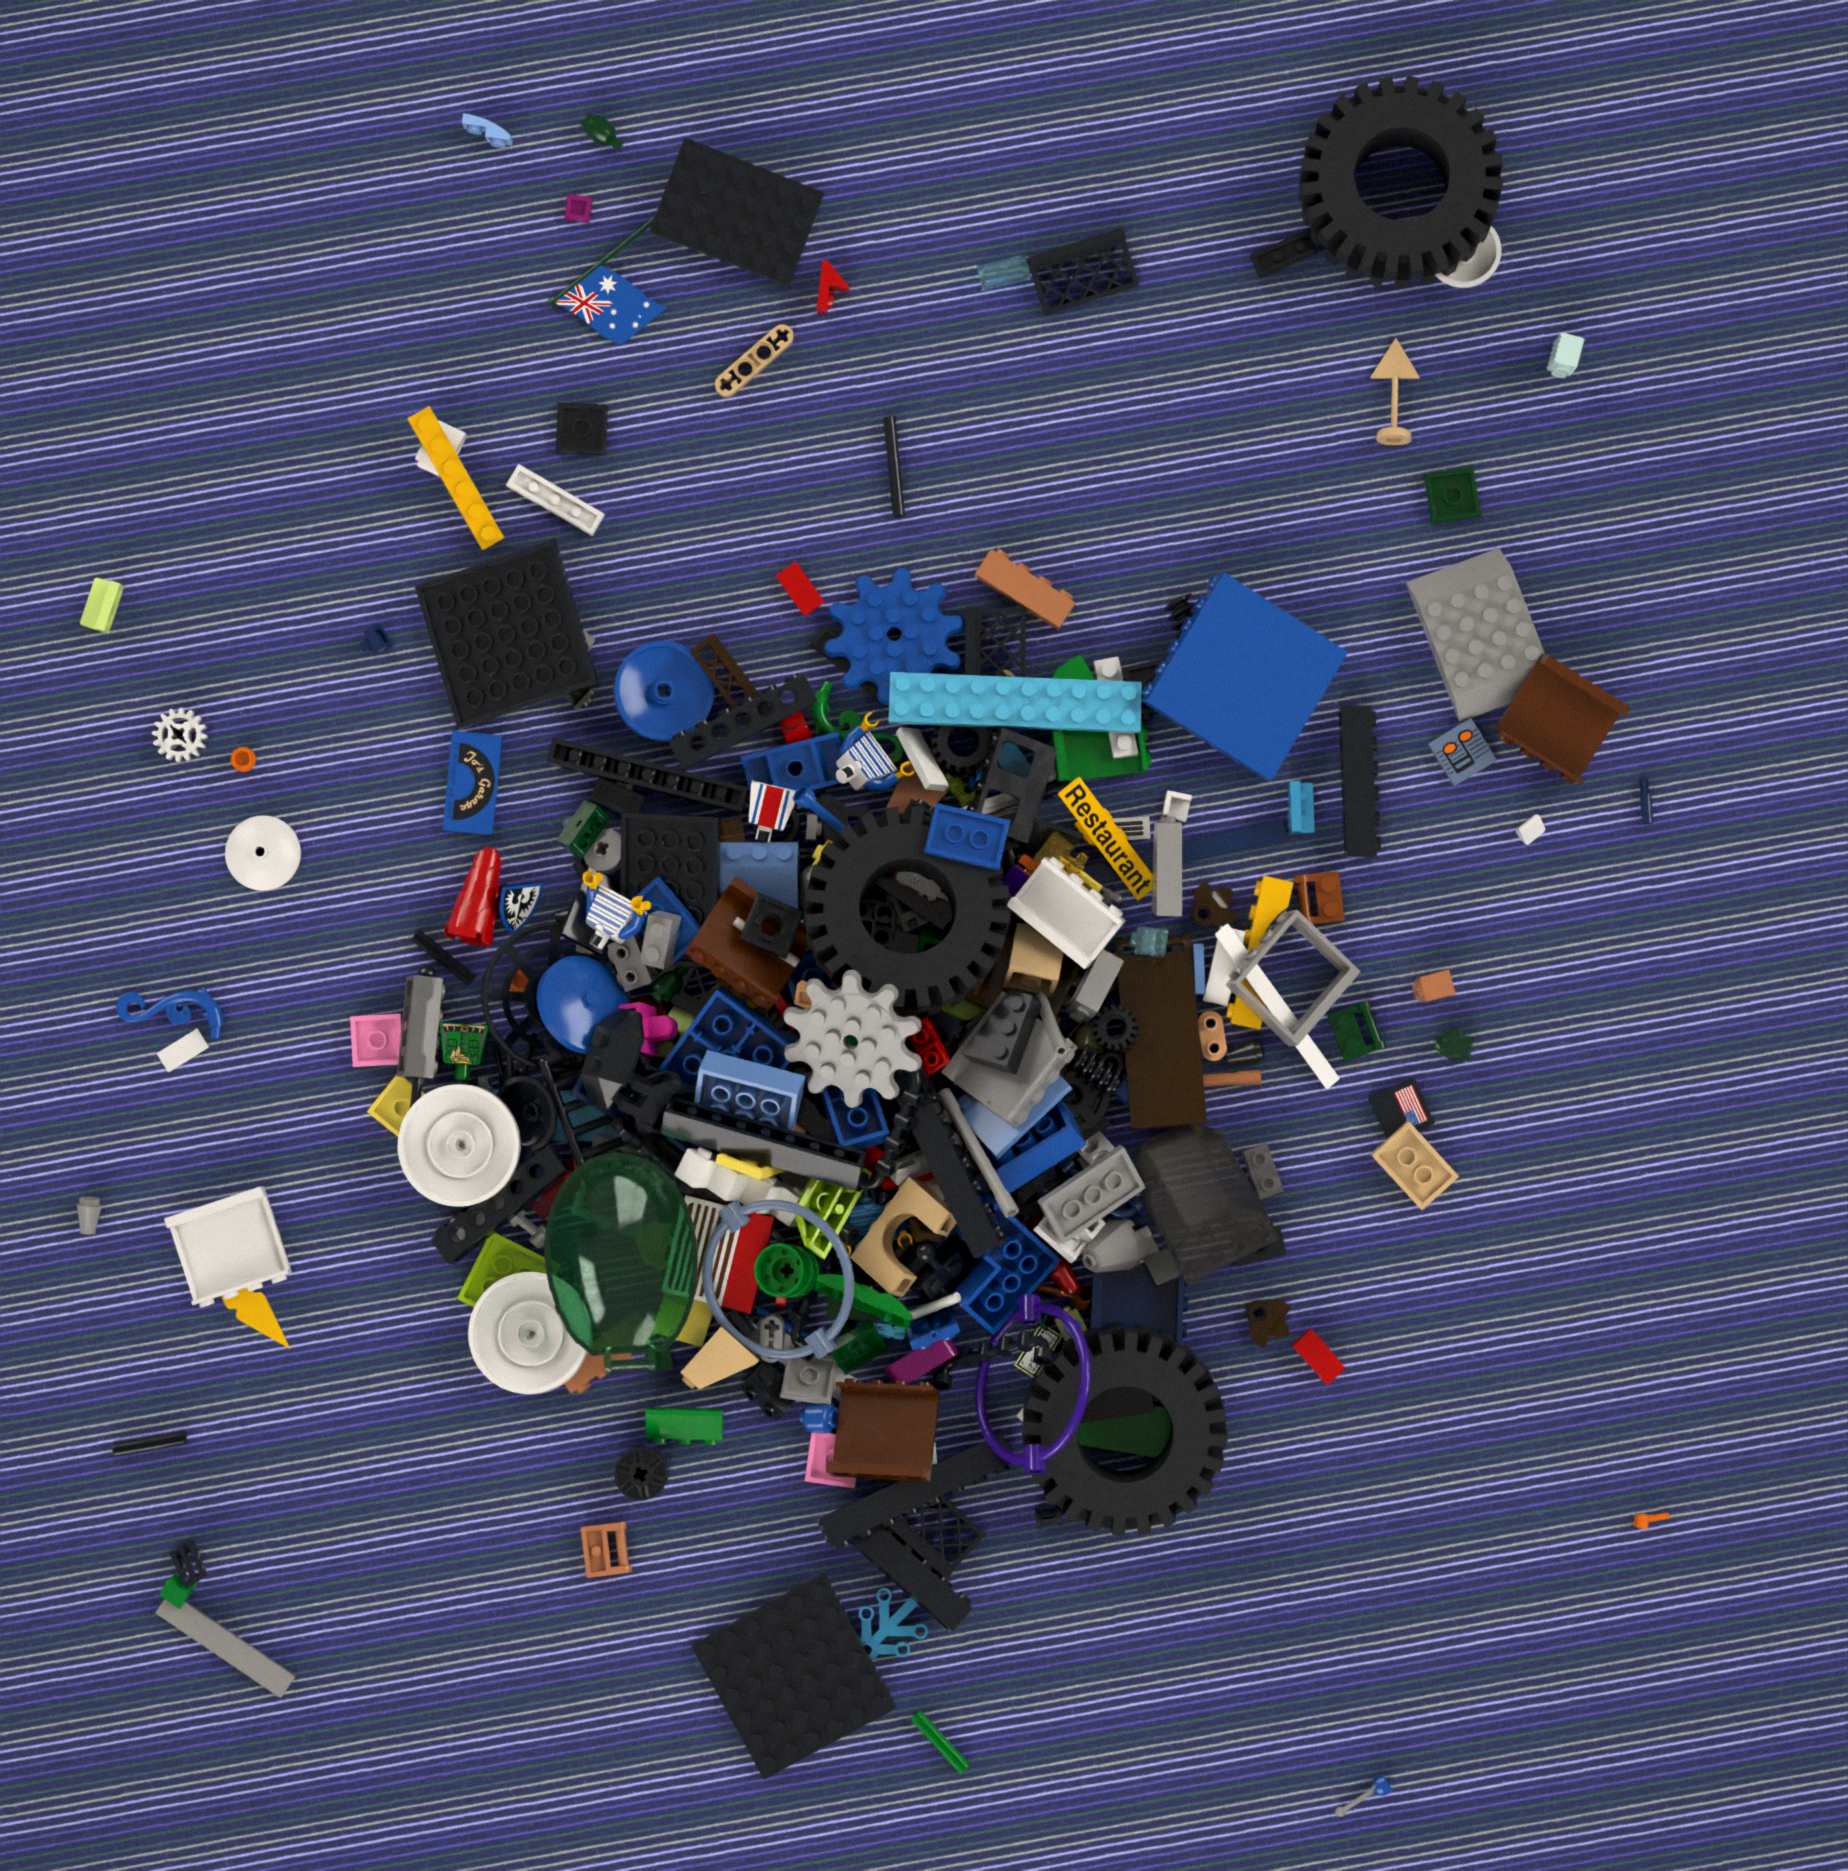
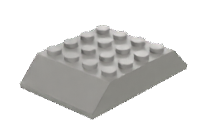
[1406,548,1545,722]

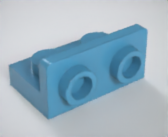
[1287,781,1315,834]

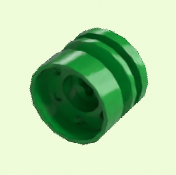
[754,1243,819,1298]

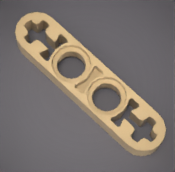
[715,324,794,398]

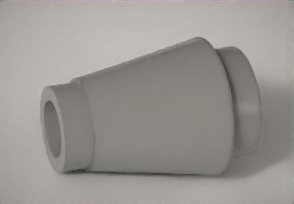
[76,1197,102,1235]

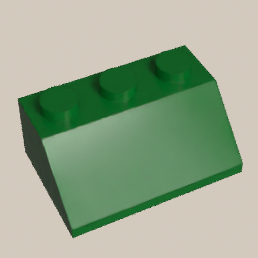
[645,1407,724,1445]

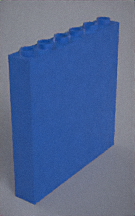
[1141,572,1348,781]

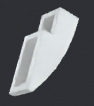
[1203,926,1245,1006]

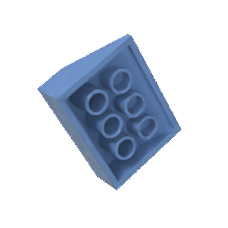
[720,842,801,909]
[694,1050,805,1131]
[957,1074,1072,1159]

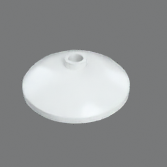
[1435,226,1501,288]
[225,816,301,891]

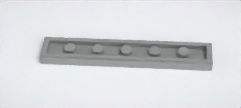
[155,1599,296,1698]

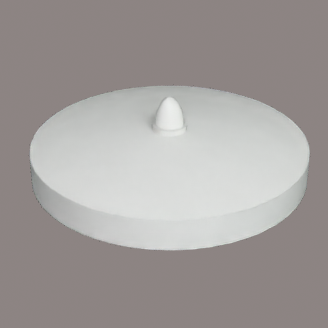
[398,1084,521,1206]
[468,1272,591,1395]

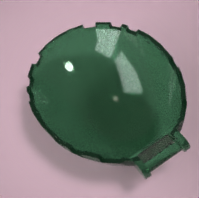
[544,1152,698,1374]

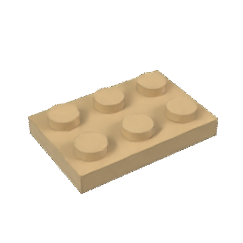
[1370,1120,1459,1210]

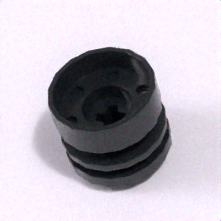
[614,1445,670,1501]

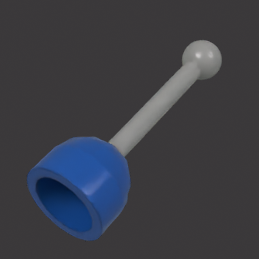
[1335,1773,1393,1817]

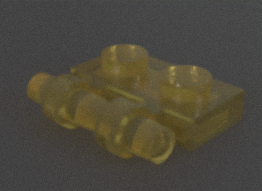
[1024,831,1088,877]

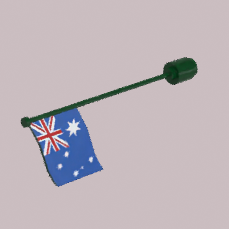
[547,217,668,346]

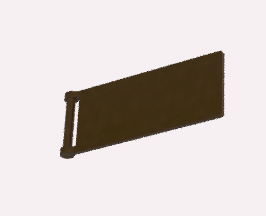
[1114,931,1207,1129]

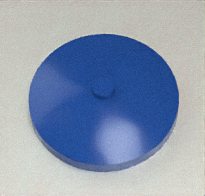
[613,641,714,742]
[537,956,629,1054]

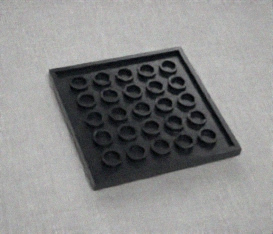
[415,539,599,730]
[691,1572,897,1780]

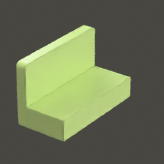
[80,578,124,634]

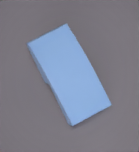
[462,113,513,148]

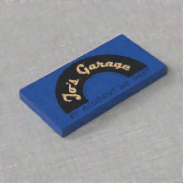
[442,731,503,835]

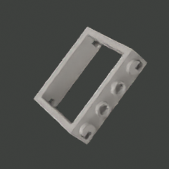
[1225,910,1361,1047]

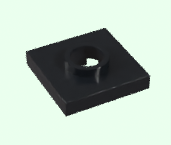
[738,892,804,959]

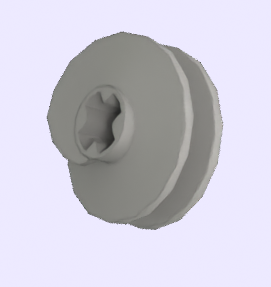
[584,829,621,875]

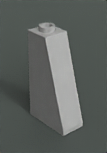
[1151,817,1182,916]

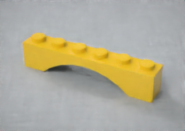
[1226,876,1294,1030]

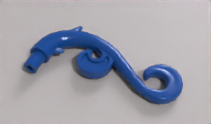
[116,986,223,1039]

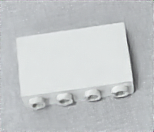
[1007,857,1126,969]

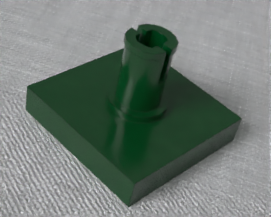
[830,1319,889,1375]

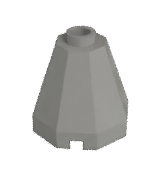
[1082,1217,1146,1273]

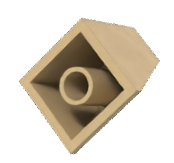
[1003,922,1063,998]
[680,1326,761,1389]

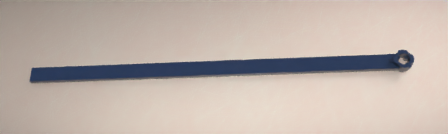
[865,818,1288,939]

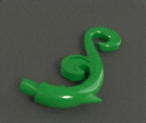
[811,680,904,765]

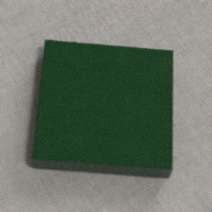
[1423,467,1481,525]

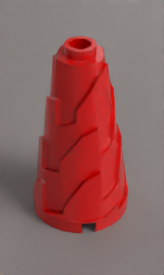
[443,846,502,947]

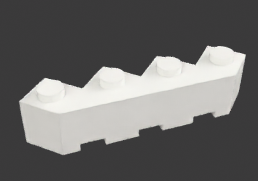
[674,1147,804,1227]

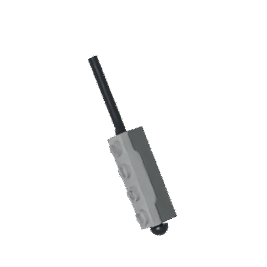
[397,965,445,1108]

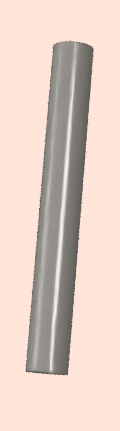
[1034,991,1068,1057]

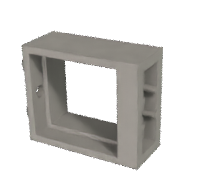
[1065,949,1124,1023]

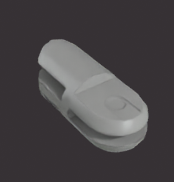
[890,1150,932,1186]

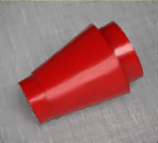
[1048,1256,1080,1294]

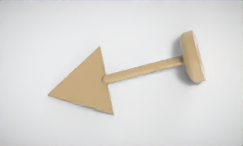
[1370,338,1420,445]

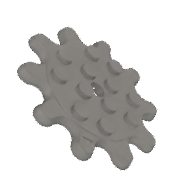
[783,970,922,1108]

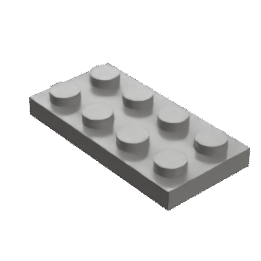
[1037,1145,1146,1244]

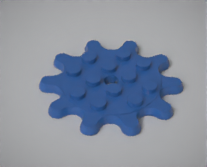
[824,568,965,705]

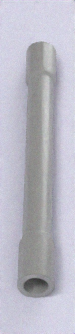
[938,1088,1019,1218]

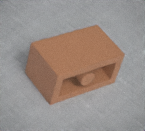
[1412,969,1456,1003]

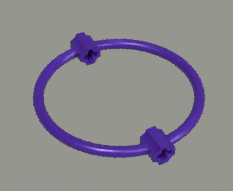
[975,1295,1091,1474]

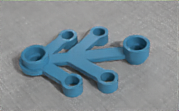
[859,1587,928,1661]

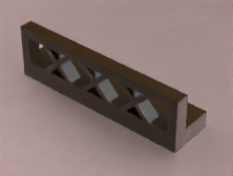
[690,633,772,726]

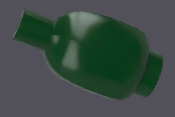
[581,113,624,151]
[648,966,688,1005]

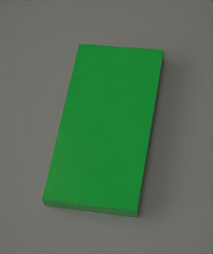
[1077,1406,1171,1458]

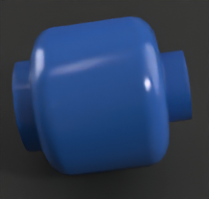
[800,1402,839,1434]

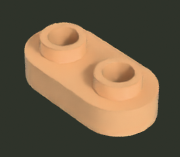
[1198,1011,1227,1061]

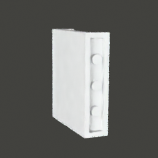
[164,1186,292,1308]

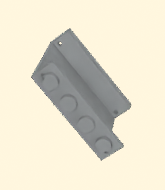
[941,991,1078,1128]

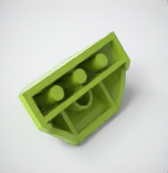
[794,1167,872,1259]

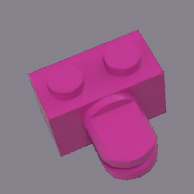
[619,1002,678,1058]

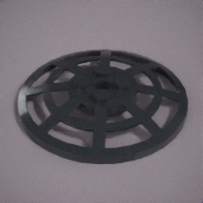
[481,921,631,1073]

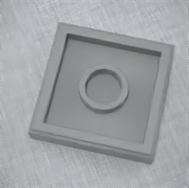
[780,1348,837,1406]

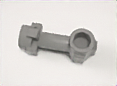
[509,1210,553,1249]

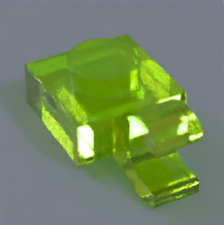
[944,773,975,807]

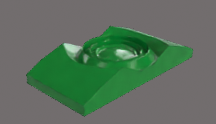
[814,1274,912,1330]

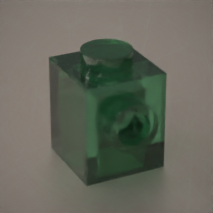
[1434,1027,1474,1063]

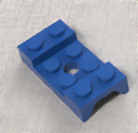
[740,731,841,792]

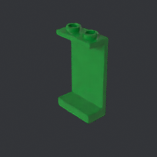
[1050,720,1152,783]

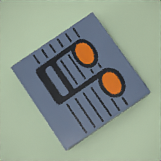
[1428,718,1497,787]

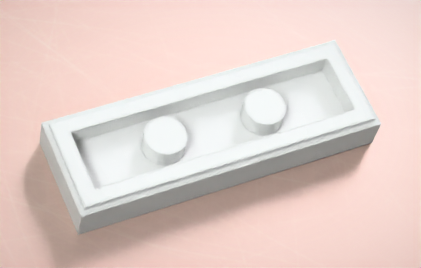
[896,727,949,791]

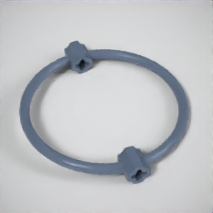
[702,1199,854,1360]

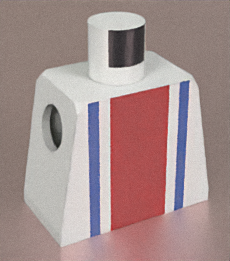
[749,780,796,842]

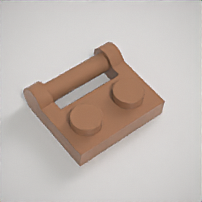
[581,1521,632,1578]

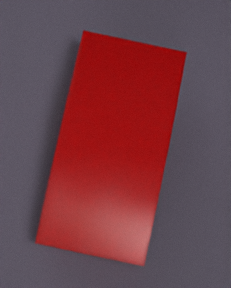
[908,1017,951,1076]
[1291,1328,1346,1385]

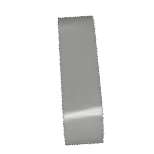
[760,1313,785,1363]

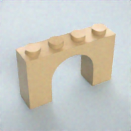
[850,1177,956,1297]

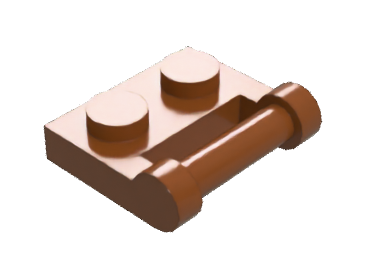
[1294,871,1344,925]

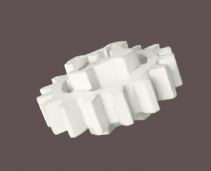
[152,708,208,763]

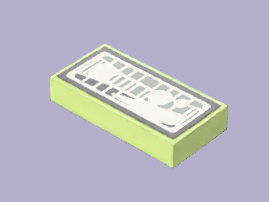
[1014,1327,1063,1377]

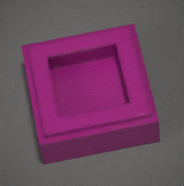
[564,194,593,223]

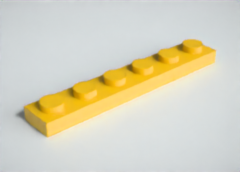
[407,406,504,550]

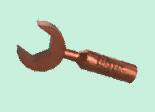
[1034,1283,1092,1310]

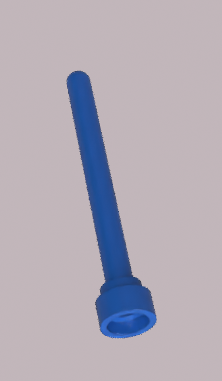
[793,785,845,833]

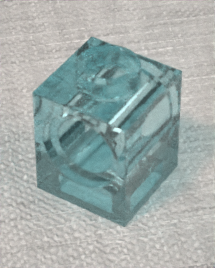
[1130,926,1169,958]

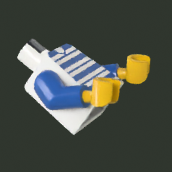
[836,712,915,792]
[583,870,651,950]

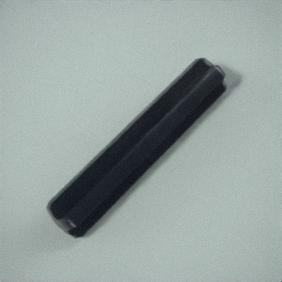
[412,930,476,985]
[112,1431,187,1457]

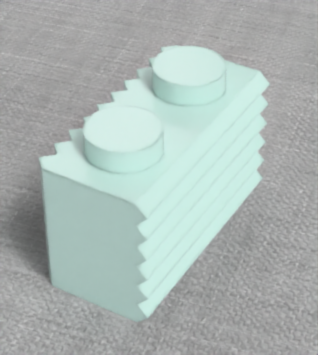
[1546,333,1585,378]

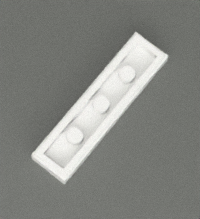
[506,464,605,536]

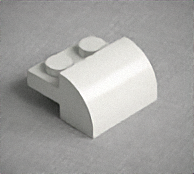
[1033,1215,1106,1263]

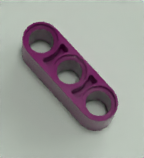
[883,1339,958,1384]

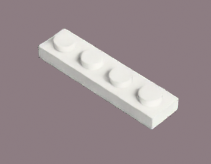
[1093,657,1138,759]

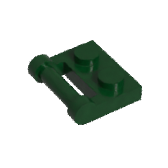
[1327,999,1387,1062]

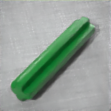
[911,1711,969,1774]

